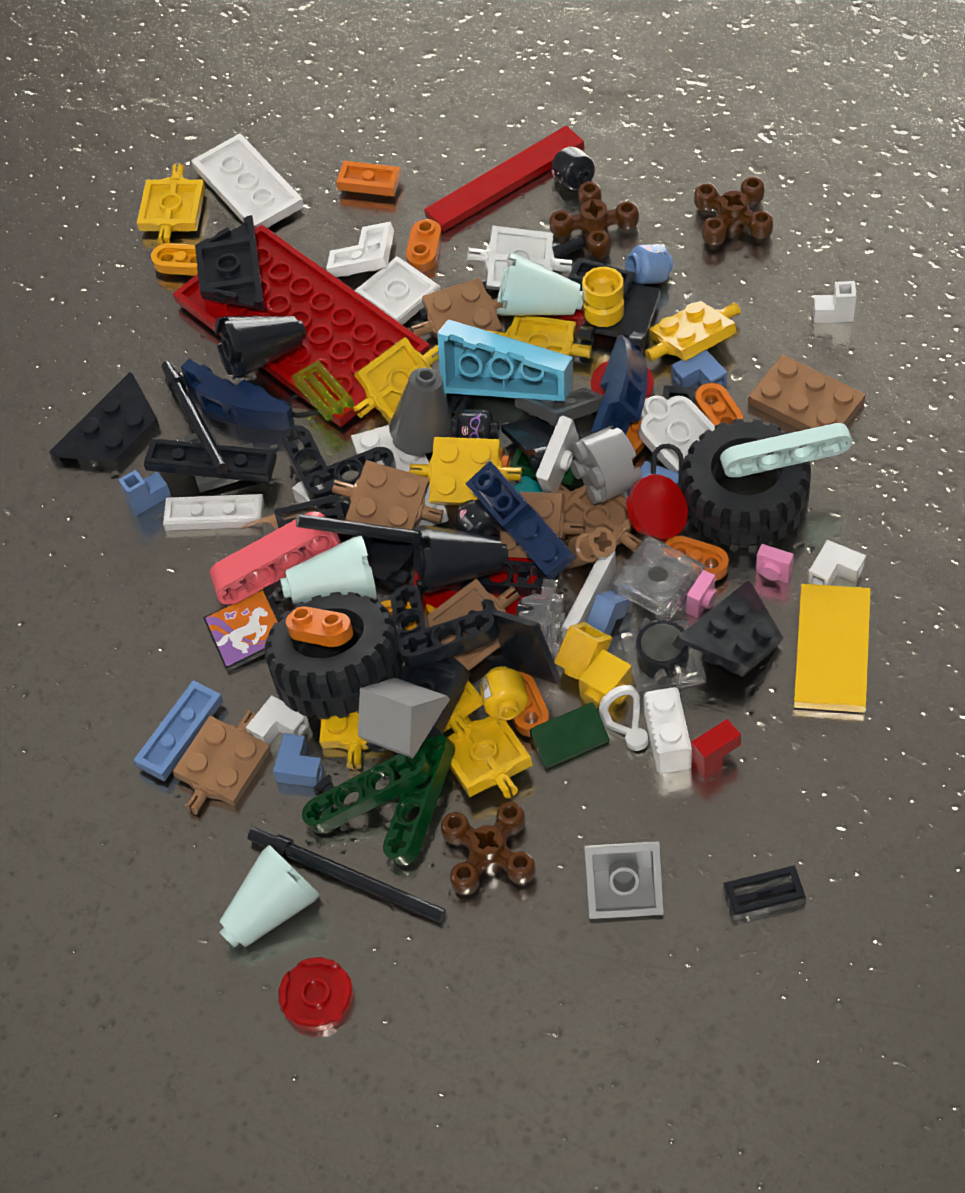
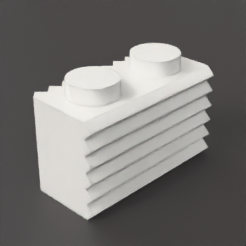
[644,687,692,774]

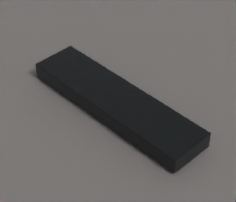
[143,438,277,483]

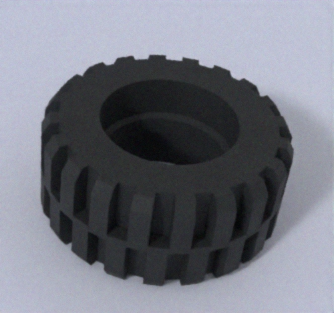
[682,419,811,548]
[264,592,404,719]

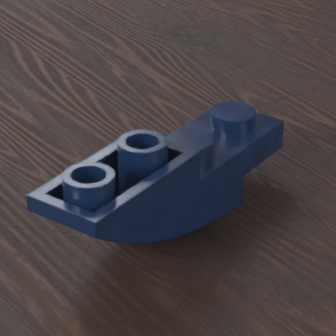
[590,335,648,435]
[181,359,295,431]
[465,461,577,580]

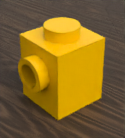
[554,622,613,679]
[579,649,632,713]

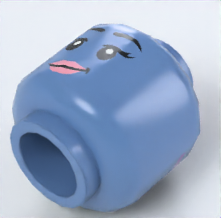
[625,244,673,285]

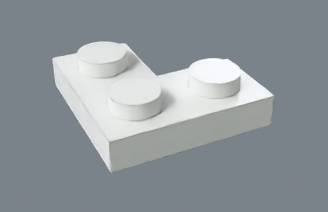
[326,222,394,277]

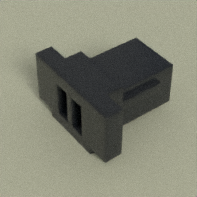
[313,774,334,794]

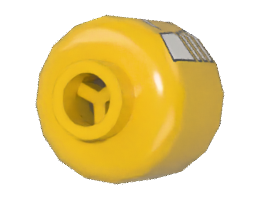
[479,666,529,720]

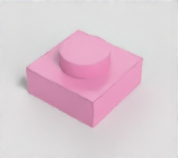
[756,544,794,583]
[686,570,718,619]

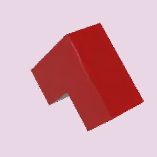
[691,718,741,779]

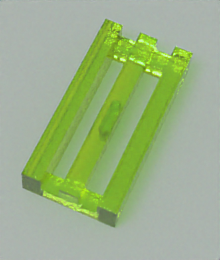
[292,360,354,421]

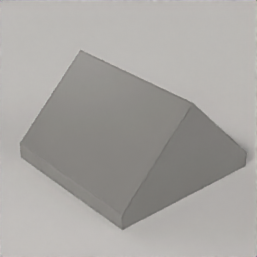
[358,678,450,759]
[585,841,664,919]

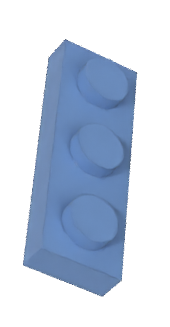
[133,680,223,781]

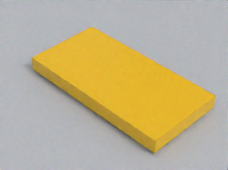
[794,584,871,713]

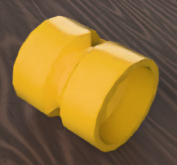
[582,267,624,327]

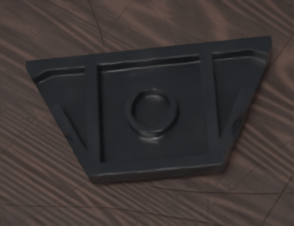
[195,215,265,310]
[49,372,159,468]
[672,581,784,677]
[366,643,471,753]

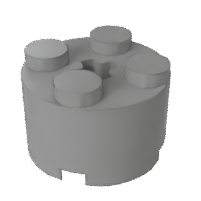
[570,426,642,504]

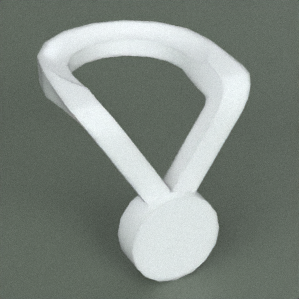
[599,685,649,751]

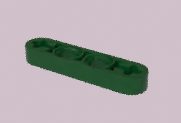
[383,734,455,866]
[302,749,433,834]

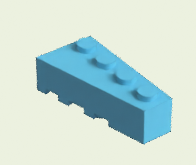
[437,319,573,401]

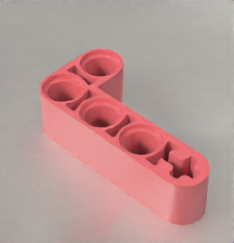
[209,512,342,605]

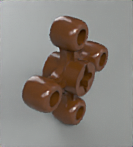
[694,176,774,246]
[549,181,639,259]
[441,802,536,895]

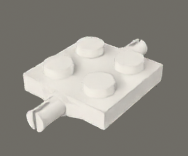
[467,225,572,290]

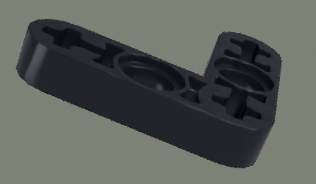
[282,425,396,501]
[391,584,500,668]

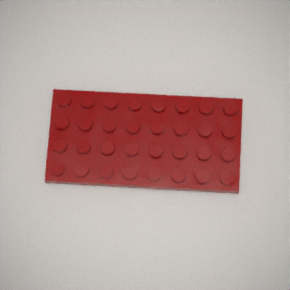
[173,224,430,427]

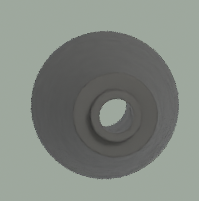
[389,368,452,457]

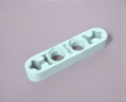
[720,423,853,478]

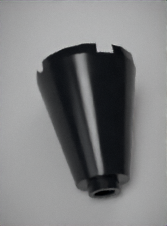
[215,316,306,380]
[412,525,508,594]

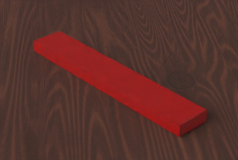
[424,125,585,233]

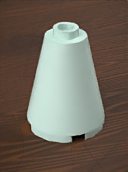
[496,253,584,316]
[280,536,377,604]
[219,845,320,947]

